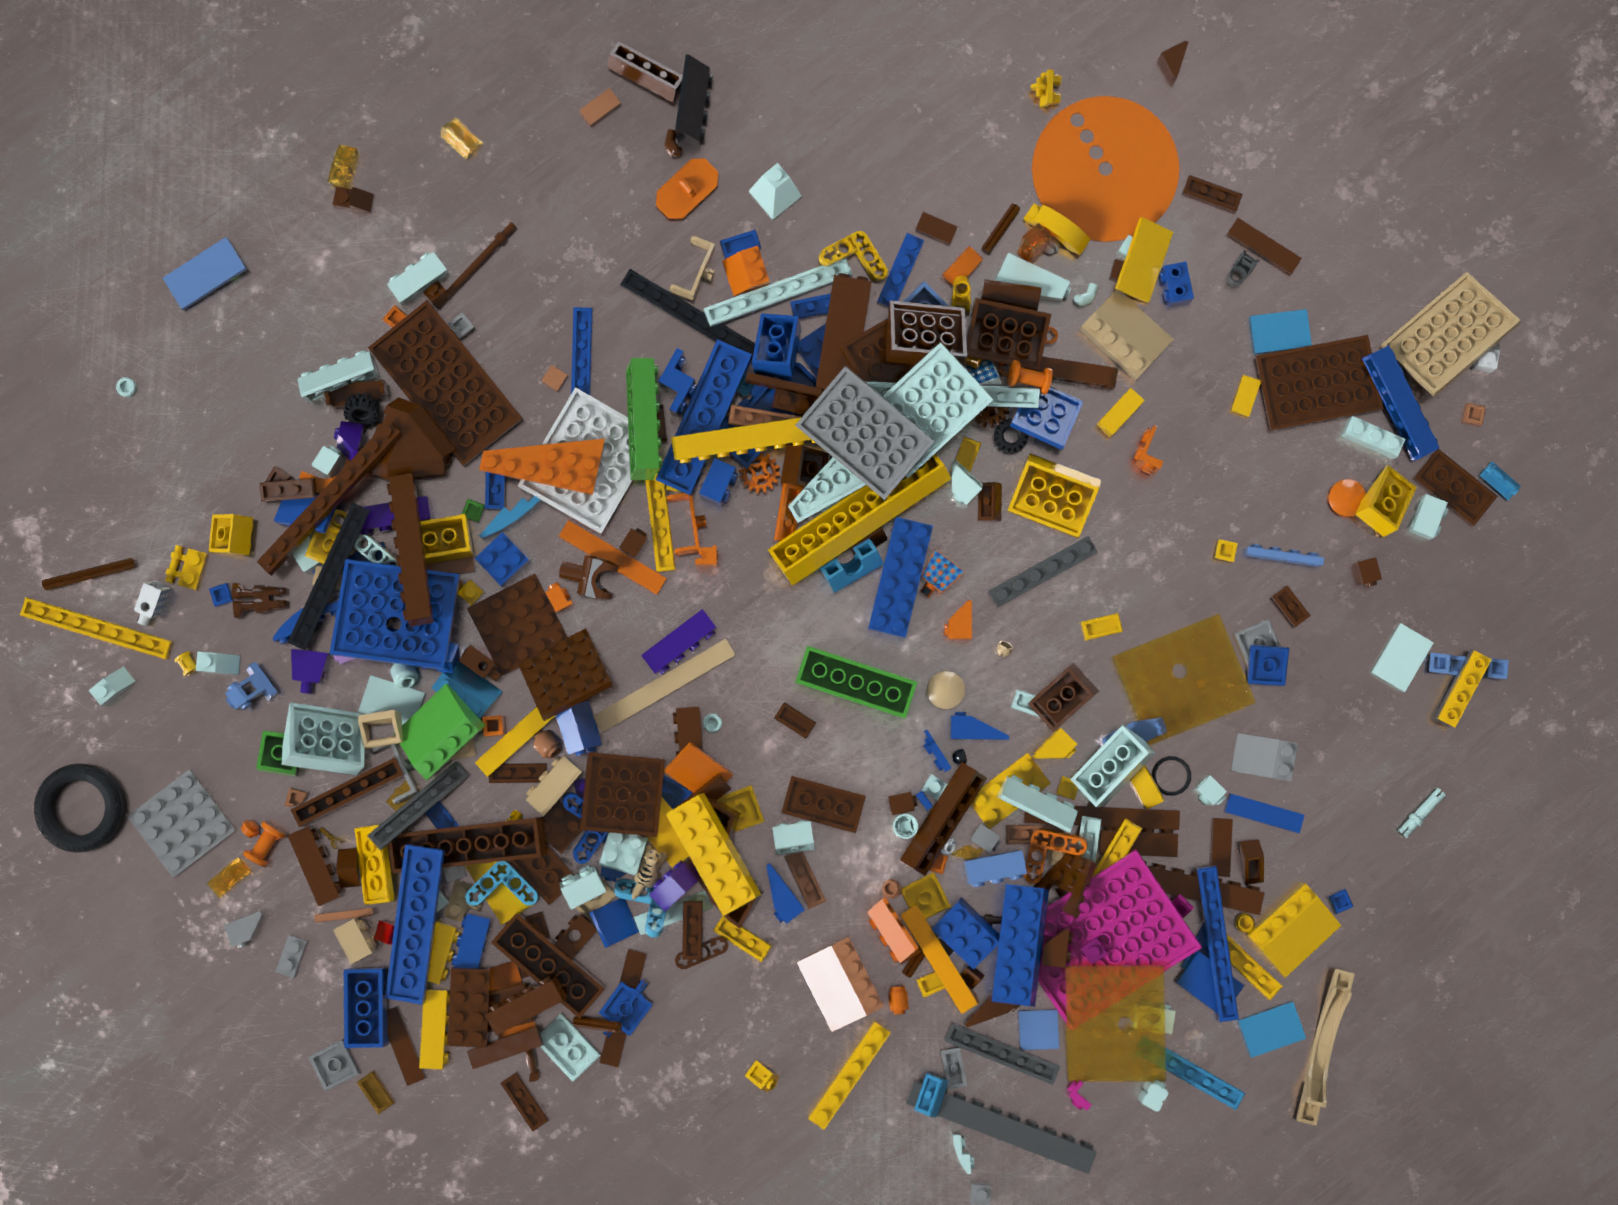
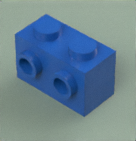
[1159,261,1194,306]

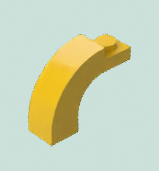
[1023,204,1091,255]

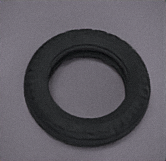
[34,764,124,853]

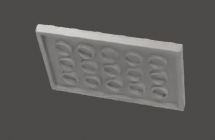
[795,365,935,500]

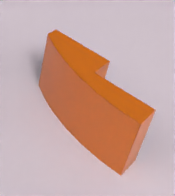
[942,245,983,287]

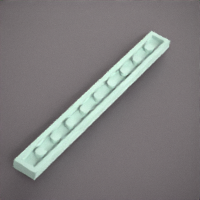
[866,382,1040,408]

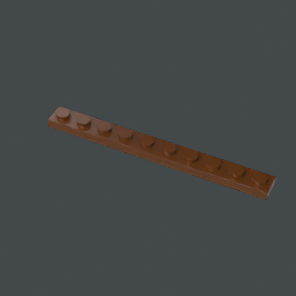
[257,421,403,576]

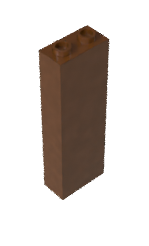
[816,273,872,391]

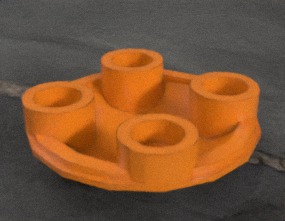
[1328,479,1366,517]

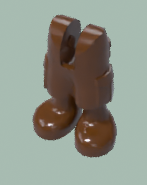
[232,582,288,618]

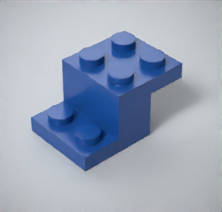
[658,348,696,418]

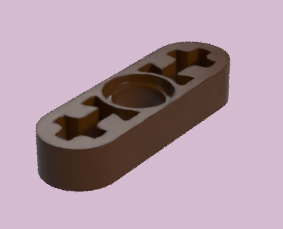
[675,936,728,969]

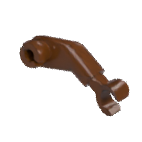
[526,1049,539,1082]

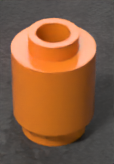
[888,986,909,1015]

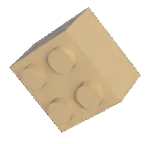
[333,917,378,964]

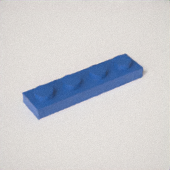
[877,233,924,308]

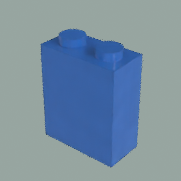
[556,701,602,756]

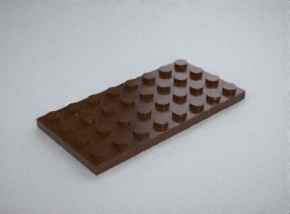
[368,300,523,466]

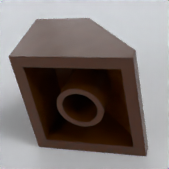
[781,445,829,488]

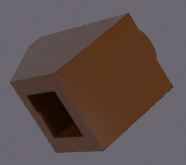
[1042,925,1074,968]

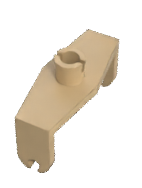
[669,236,715,300]

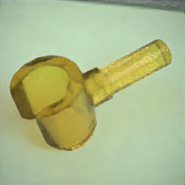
[319,827,343,849]

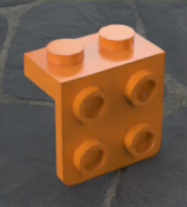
[1134,425,1164,474]

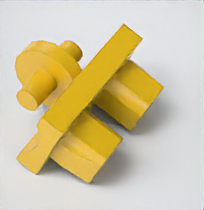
[1030,69,1062,108]

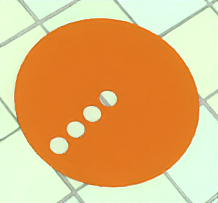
[1032,96,1179,242]

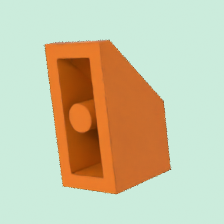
[944,600,972,640]

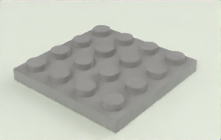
[127,769,236,878]

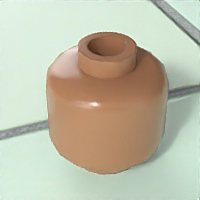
[533,730,562,758]

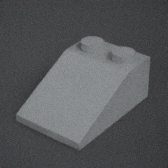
[1231,733,1298,782]

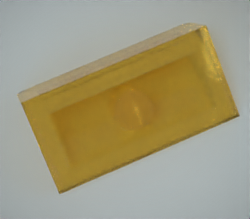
[440,117,482,159]

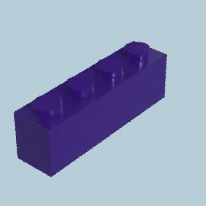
[360,496,433,535]
[641,609,717,675]

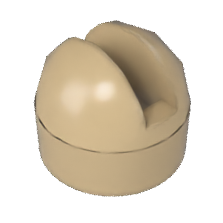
[996,641,1013,657]

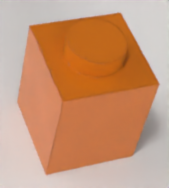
[482,715,506,737]

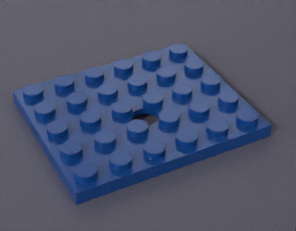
[329,559,460,670]

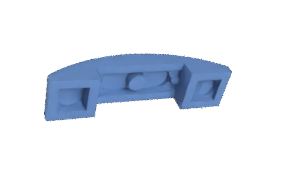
[1429,653,1509,679]

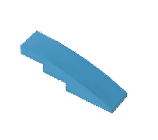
[479,496,542,540]

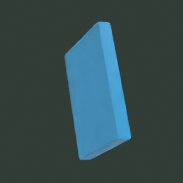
[1249,309,1312,354]
[1238,1001,1306,1058]

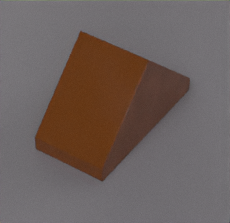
[1159,41,1189,82]
[336,848,361,888]

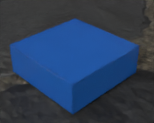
[209,583,234,607]
[915,791,933,811]
[1327,889,1354,914]

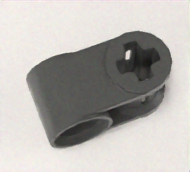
[1226,250,1260,288]

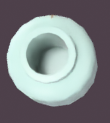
[390,664,418,689]

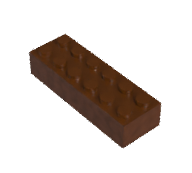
[491,911,606,1019]

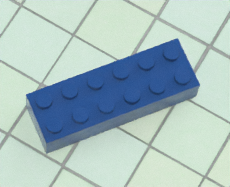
[868,517,933,639]
[992,884,1049,1007]

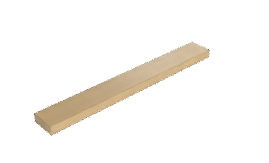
[593,639,735,733]

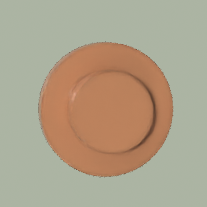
[882,879,901,899]

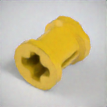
[174,651,196,676]

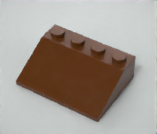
[966,298,1052,371]
[886,301,967,365]

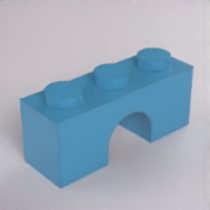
[820,539,884,593]

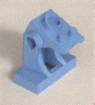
[225,662,278,710]

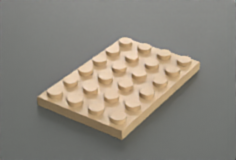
[1381,272,1521,397]

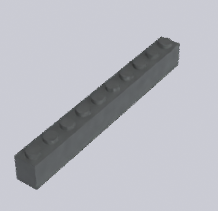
[906,1078,1097,1174]

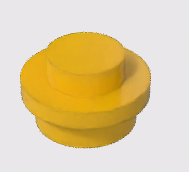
[1235,913,1255,932]

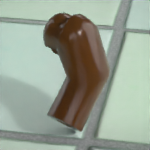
[664,129,683,157]

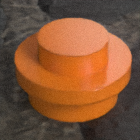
[241,820,259,838]

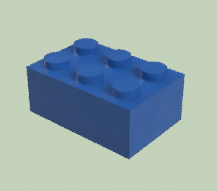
[752,313,801,377]
[932,897,1000,970]

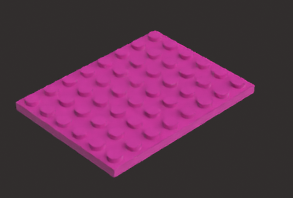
[1038,849,1202,1030]

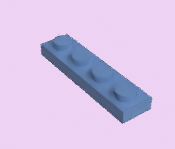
[1244,544,1324,567]

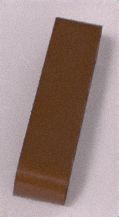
[1026,356,1118,389]

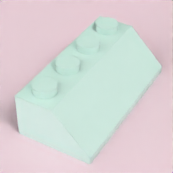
[297,350,380,403]
[1070,725,1156,807]
[997,775,1078,833]

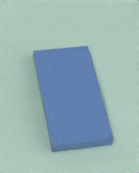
[163,237,247,310]

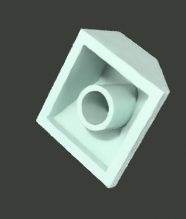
[749,163,802,220]

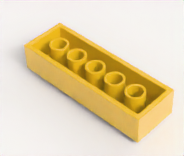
[666,793,761,916]

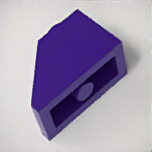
[334,421,364,461]

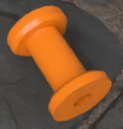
[1007,360,1053,395]
[243,821,287,868]

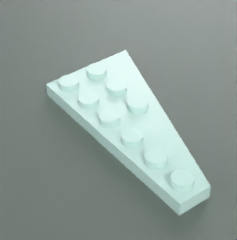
[788,457,866,523]

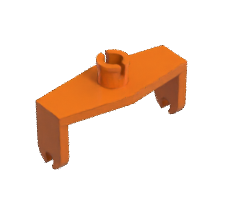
[667,493,707,555]

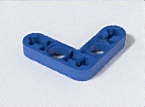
[562,792,608,864]

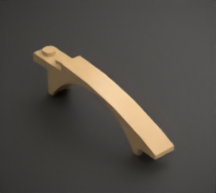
[1296,969,1355,1126]

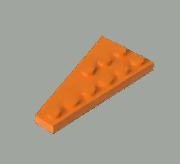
[479,438,605,495]

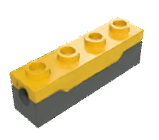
[1434,649,1492,727]

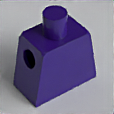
[291,649,331,694]

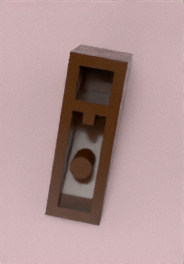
[964,993,1020,1027]

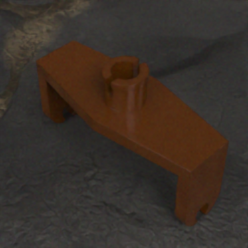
[324,379,388,407]

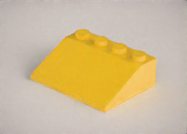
[1007,453,1101,538]
[1245,882,1342,978]

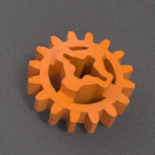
[739,452,780,494]

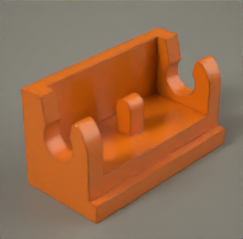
[695,545,718,568]

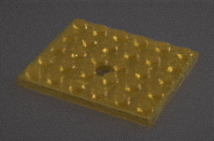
[1112,614,1256,746]
[1066,965,1166,1082]

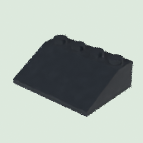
[675,54,713,146]

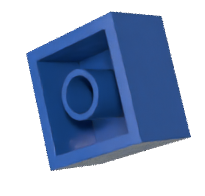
[699,458,738,506]
[475,532,531,588]

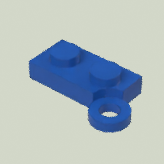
[923,729,952,772]

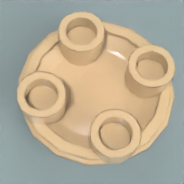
[927,671,965,709]

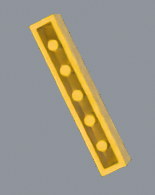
[808,1020,891,1130]

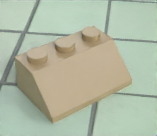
[526,755,582,817]

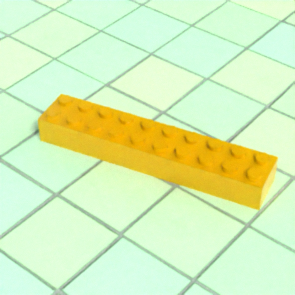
[768,454,952,586]

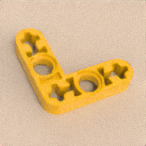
[818,231,888,282]

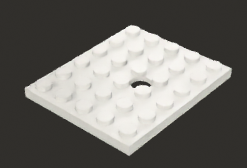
[518,387,632,534]

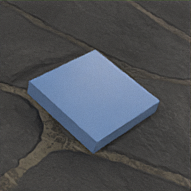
[1018,1009,1059,1050]

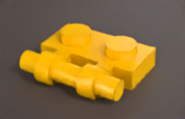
[165,545,208,590]

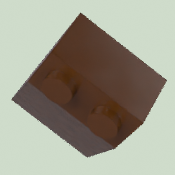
[1027,663,1099,732]

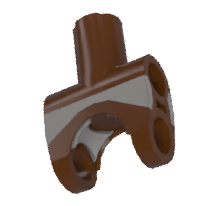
[559,555,619,599]

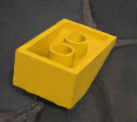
[1355,465,1417,537]

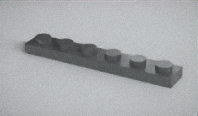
[988,536,1098,608]
[367,761,469,851]
[945,1023,1060,1085]

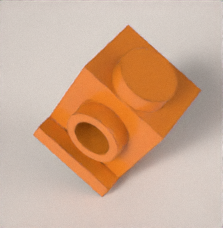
[545,582,574,614]

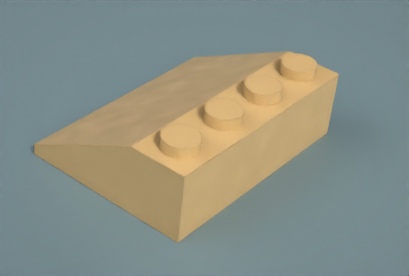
[1079,290,1174,381]

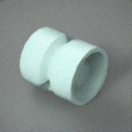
[892,814,918,839]

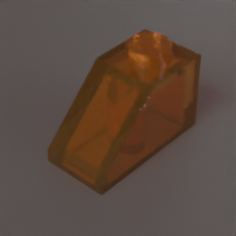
[1017,223,1052,264]

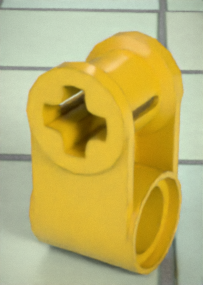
[951,276,971,314]

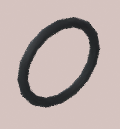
[1152,756,1191,796]

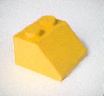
[208,514,253,555]
[1031,728,1077,759]

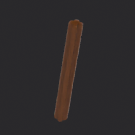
[42,558,136,590]

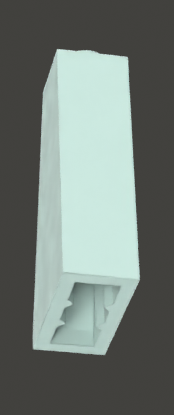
[995,253,1071,302]

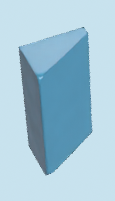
[914,1073,949,1118]

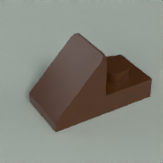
[332,186,374,213]

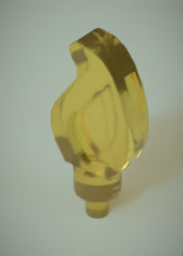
[951,845,982,860]

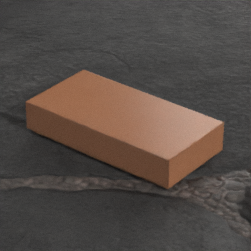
[579,88,621,126]

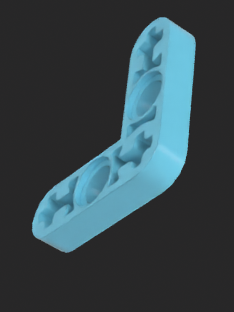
[465,861,538,906]
[614,879,667,937]

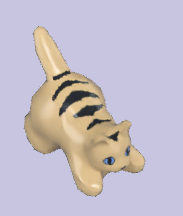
[632,844,668,900]

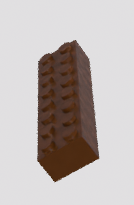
[388,817,547,873]

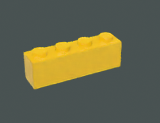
[419,989,450,1069]

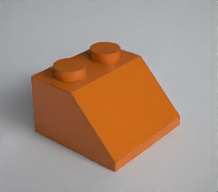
[722,246,770,297]

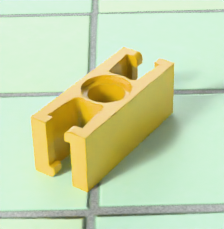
[1097,388,1145,438]

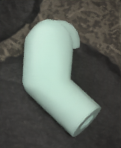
[1073,283,1098,306]

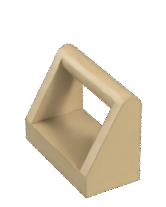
[358,709,403,749]

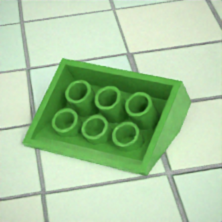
[394,683,486,781]

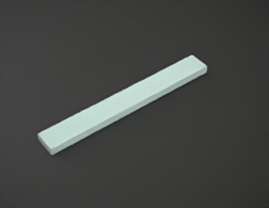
[703,258,853,327]

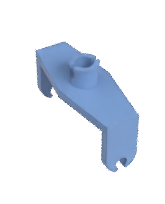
[1103,717,1167,744]

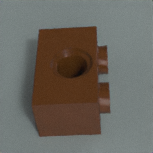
[555,914,597,959]

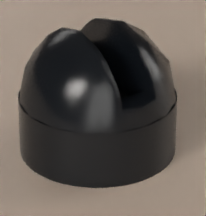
[952,748,967,765]

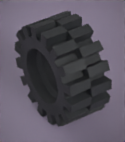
[343,393,380,427]
[993,418,1029,454]

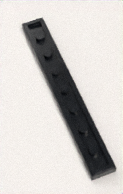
[620,269,755,363]
[287,502,370,650]

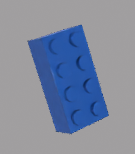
[343,967,388,1048]

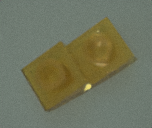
[328,144,358,187]
[207,858,250,898]

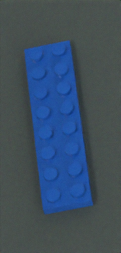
[656,339,753,495]
[385,844,445,1005]

